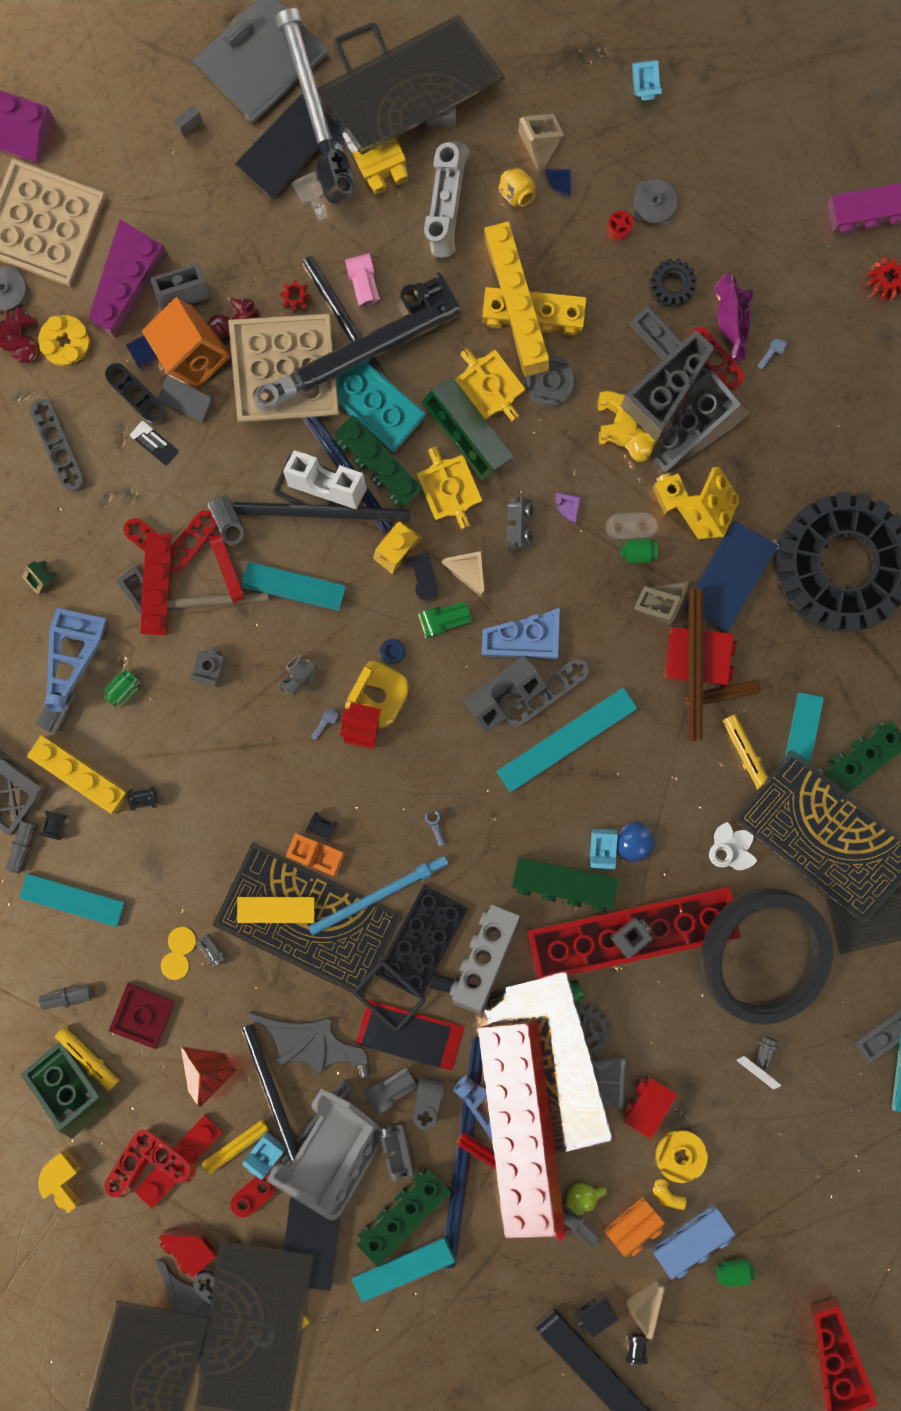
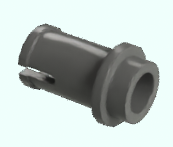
[196,934,227,968]
[754,1036,779,1071]

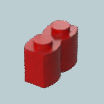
[340,702,381,750]

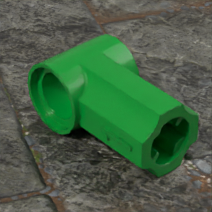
[418,601,472,638]

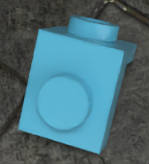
[632,60,662,100]
[590,829,618,871]
[242,1132,285,1179]

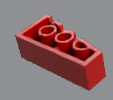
[812,1297,878,1411]

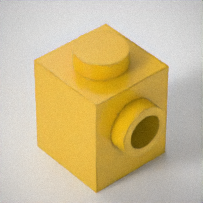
[652,473,688,515]

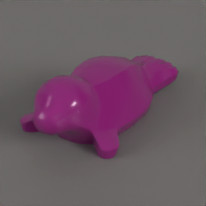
[715,273,753,362]

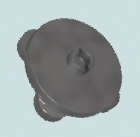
[633,179,677,225]
[0,266,29,314]

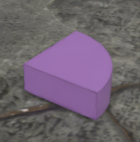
[555,492,581,523]

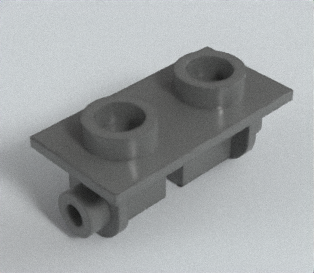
[506,496,534,550]
[380,1125,415,1181]

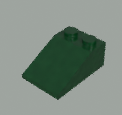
[21,1042,112,1139]

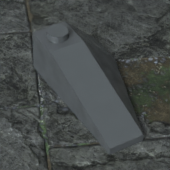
[650,369,750,474]

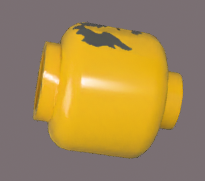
[499,168,536,207]

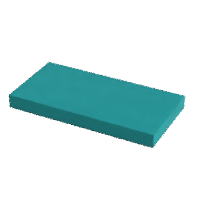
[336,363,427,453]

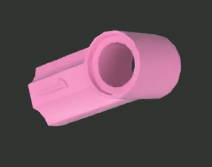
[345,253,380,307]

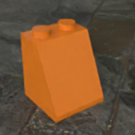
[142,297,231,389]

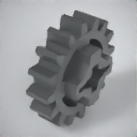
[570,1004,612,1061]

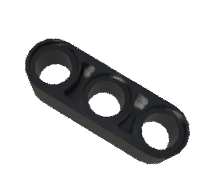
[105,363,167,426]

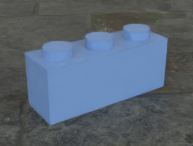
[651,1204,735,1280]

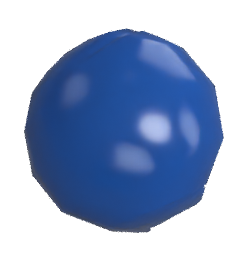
[616,822,655,863]

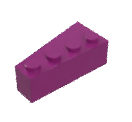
[88,219,167,337]

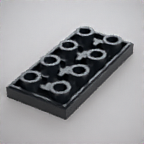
[235,93,340,200]
[376,884,468,998]
[283,1196,340,1291]

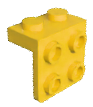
[676,467,739,539]

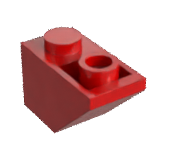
[159,1229,219,1278]

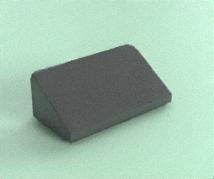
[158,375,214,423]

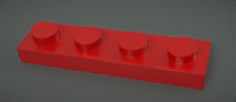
[139,532,172,636]
[134,1114,224,1209]

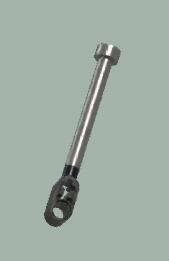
[275,8,355,204]

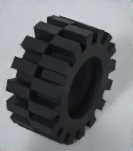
[650,258,697,308]

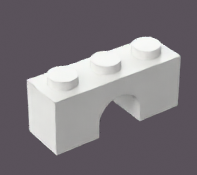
[283,450,367,509]

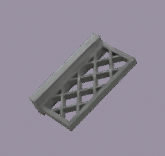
[0,750,48,836]

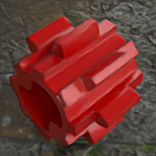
[279,280,311,314]

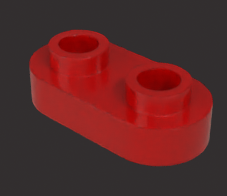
[230,1173,276,1218]

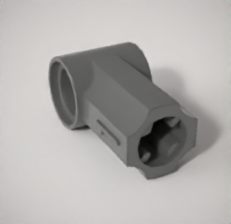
[207,494,245,545]
[36,688,77,734]
[363,1067,418,1115]

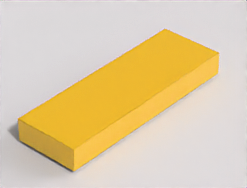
[237,897,315,923]

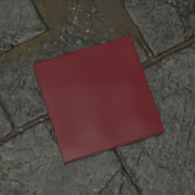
[109,982,176,1049]

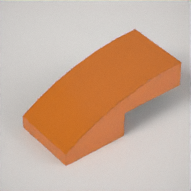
[285,833,346,877]

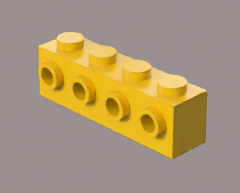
[482,287,586,336]

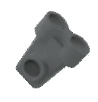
[278,655,318,696]

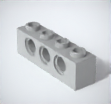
[450,905,521,1016]

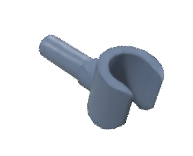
[757,338,787,370]
[311,709,340,740]
[425,810,445,846]

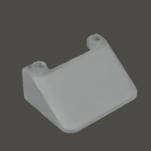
[267,1089,383,1220]

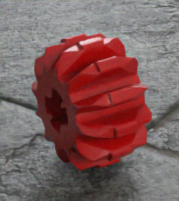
[867,257,901,300]

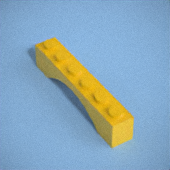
[484,221,549,377]

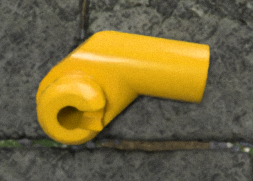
[653,1179,686,1210]

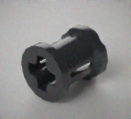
[128,785,158,811]
[39,810,68,840]
[305,811,338,842]
[626,1332,650,1365]

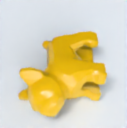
[598,391,661,462]

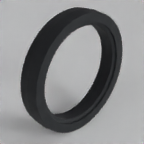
[701,888,833,1025]

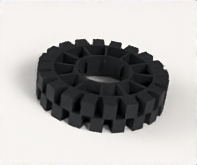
[774,492,901,633]

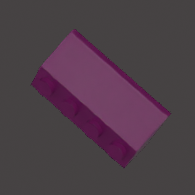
[0,90,54,163]

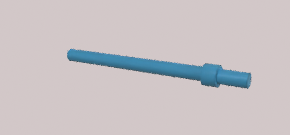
[308,856,449,936]

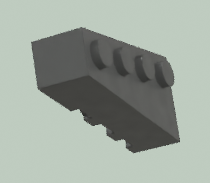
[620,330,714,442]

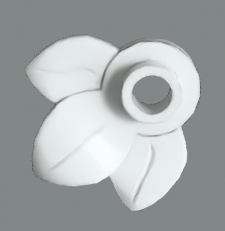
[709,822,757,870]

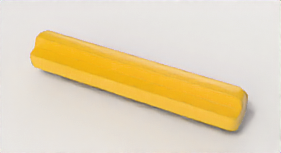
[201,1120,270,1174]

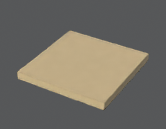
[0,158,107,287]
[228,314,339,423]

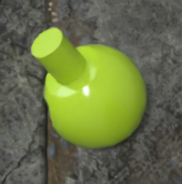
[565,1183,607,1215]

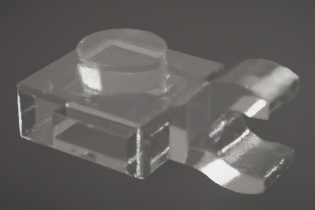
[292,172,328,221]

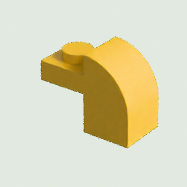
[38,1148,81,1213]

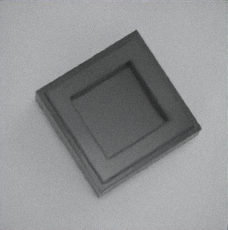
[175,106,203,137]

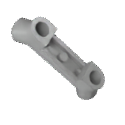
[424,141,470,258]

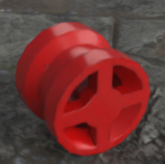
[607,210,633,241]

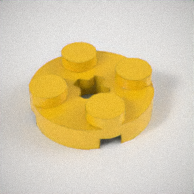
[39,315,91,367]
[655,1130,708,1183]

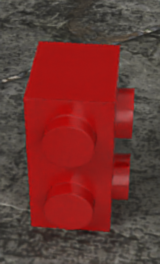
[622,1075,678,1139]

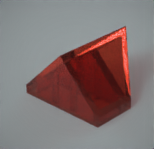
[181,1047,236,1107]

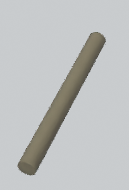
[167,591,269,609]

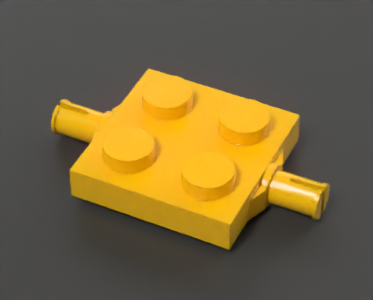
[455,348,525,422]
[416,446,482,529]

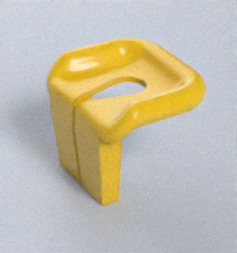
[345,661,409,728]

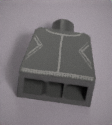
[585,1056,626,1108]

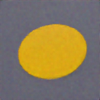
[168,927,196,955]
[161,952,189,980]

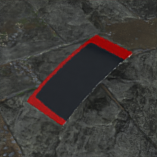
[356,1000,464,1071]

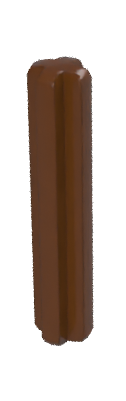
[686,680,761,705]

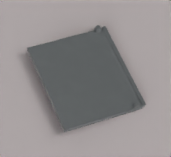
[192,0,329,124]

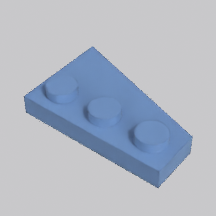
[482,608,560,659]

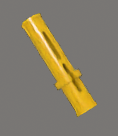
[722,714,771,789]
[54,1026,120,1092]

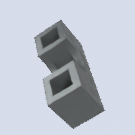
[463,655,547,732]

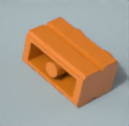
[604,1196,665,1258]

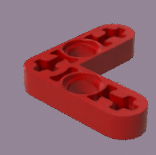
[123,510,218,573]
[105,1130,196,1198]

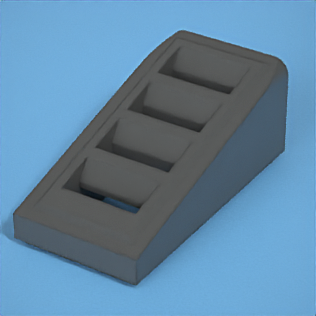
[115,565,143,615]

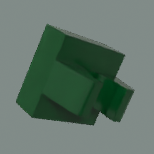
[22,561,56,596]

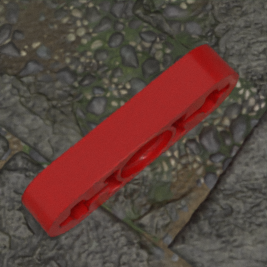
[688,327,744,390]
[208,533,245,604]

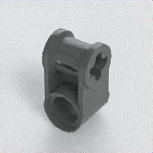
[414,1077,445,1130]

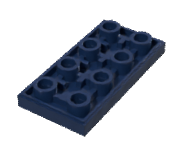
[683,520,778,633]

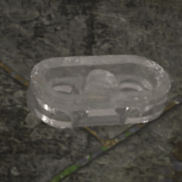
[606,513,657,540]

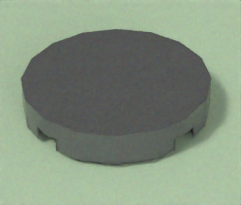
[525,356,575,407]

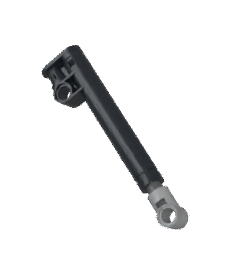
[254,272,461,413]

